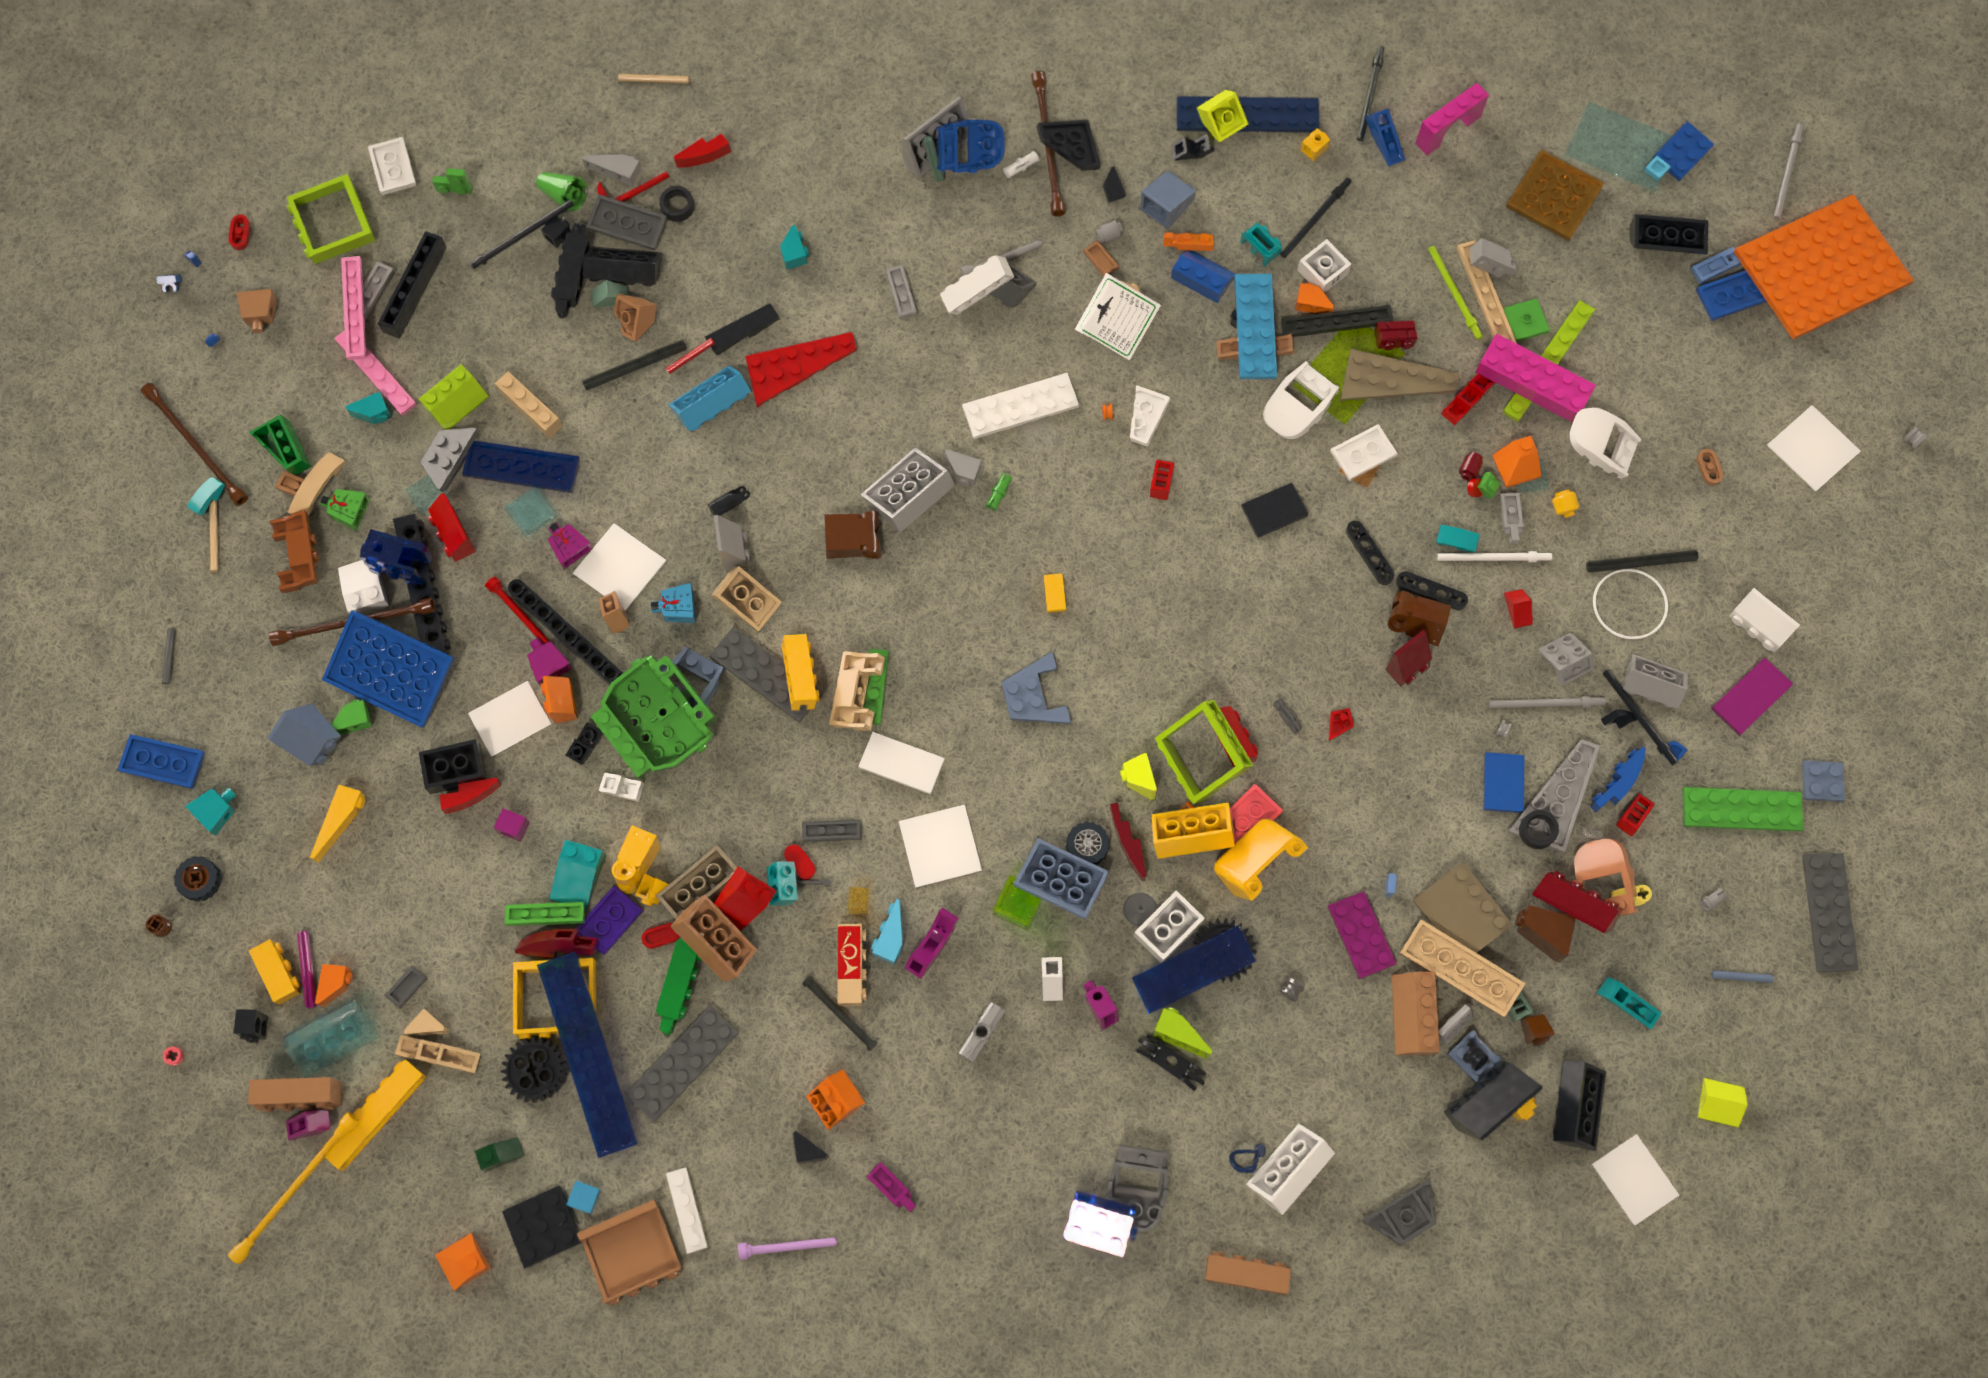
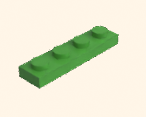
[863,649,889,725]
[505,902,586,926]

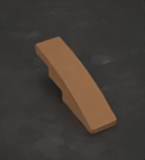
[1217,334,1294,359]

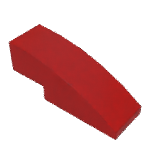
[673,133,731,168]
[440,777,501,814]

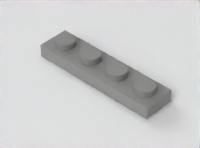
[341,262,395,325]

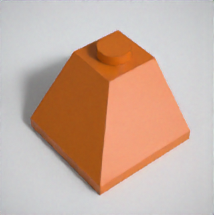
[1492,436,1542,488]
[435,1233,491,1291]

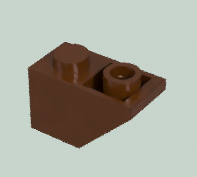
[1520,1014,1555,1047]

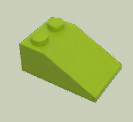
[1153,1007,1212,1060]

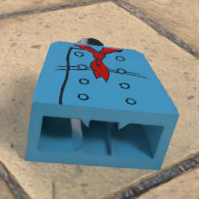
[651,583,696,623]

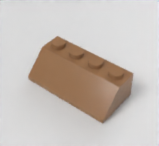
[671,894,757,982]
[1392,972,1439,1055]

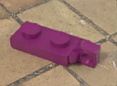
[866,1162,916,1212]

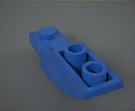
[1591,747,1646,812]

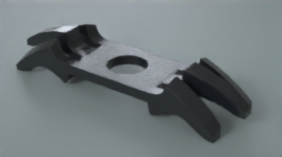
[1136,1034,1206,1092]

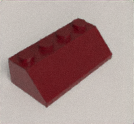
[1532,870,1623,934]

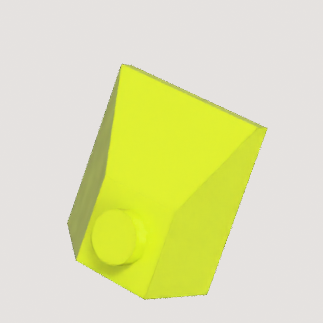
[1120,753,1157,800]

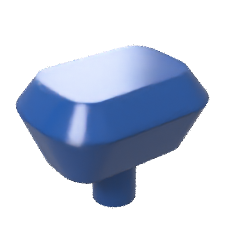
[206,334,220,347]

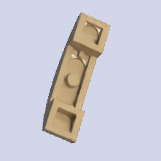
[288,452,346,516]

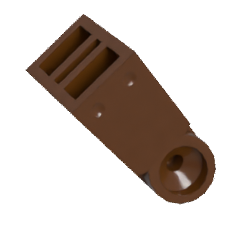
[824,511,881,559]
[1388,591,1451,647]

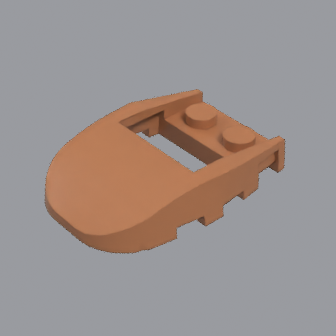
[1574,839,1638,917]

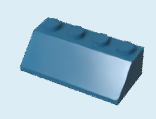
[668,365,751,431]

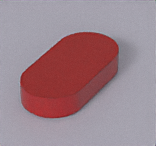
[784,844,816,880]
[641,923,680,949]

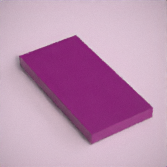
[1711,657,1793,736]

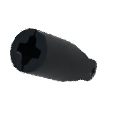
[707,486,750,516]

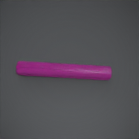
[297,931,317,1009]

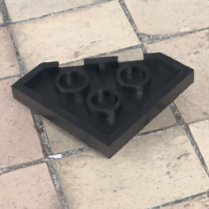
[1036,120,1101,171]

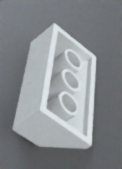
[1246,1123,1335,1215]

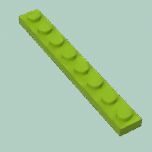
[1502,300,1595,422]

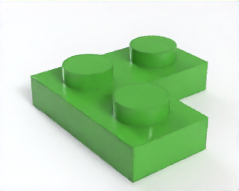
[432,168,472,195]

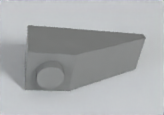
[582,154,642,186]

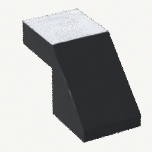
[1171,133,1214,161]

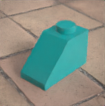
[345,391,392,424]

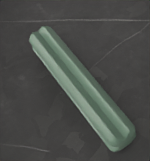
[923,135,944,182]

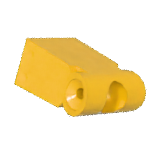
[612,825,661,894]

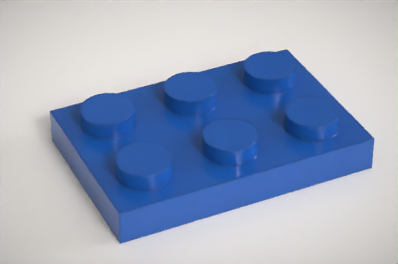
[1652,121,1714,181]

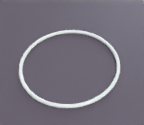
[1593,569,1668,639]

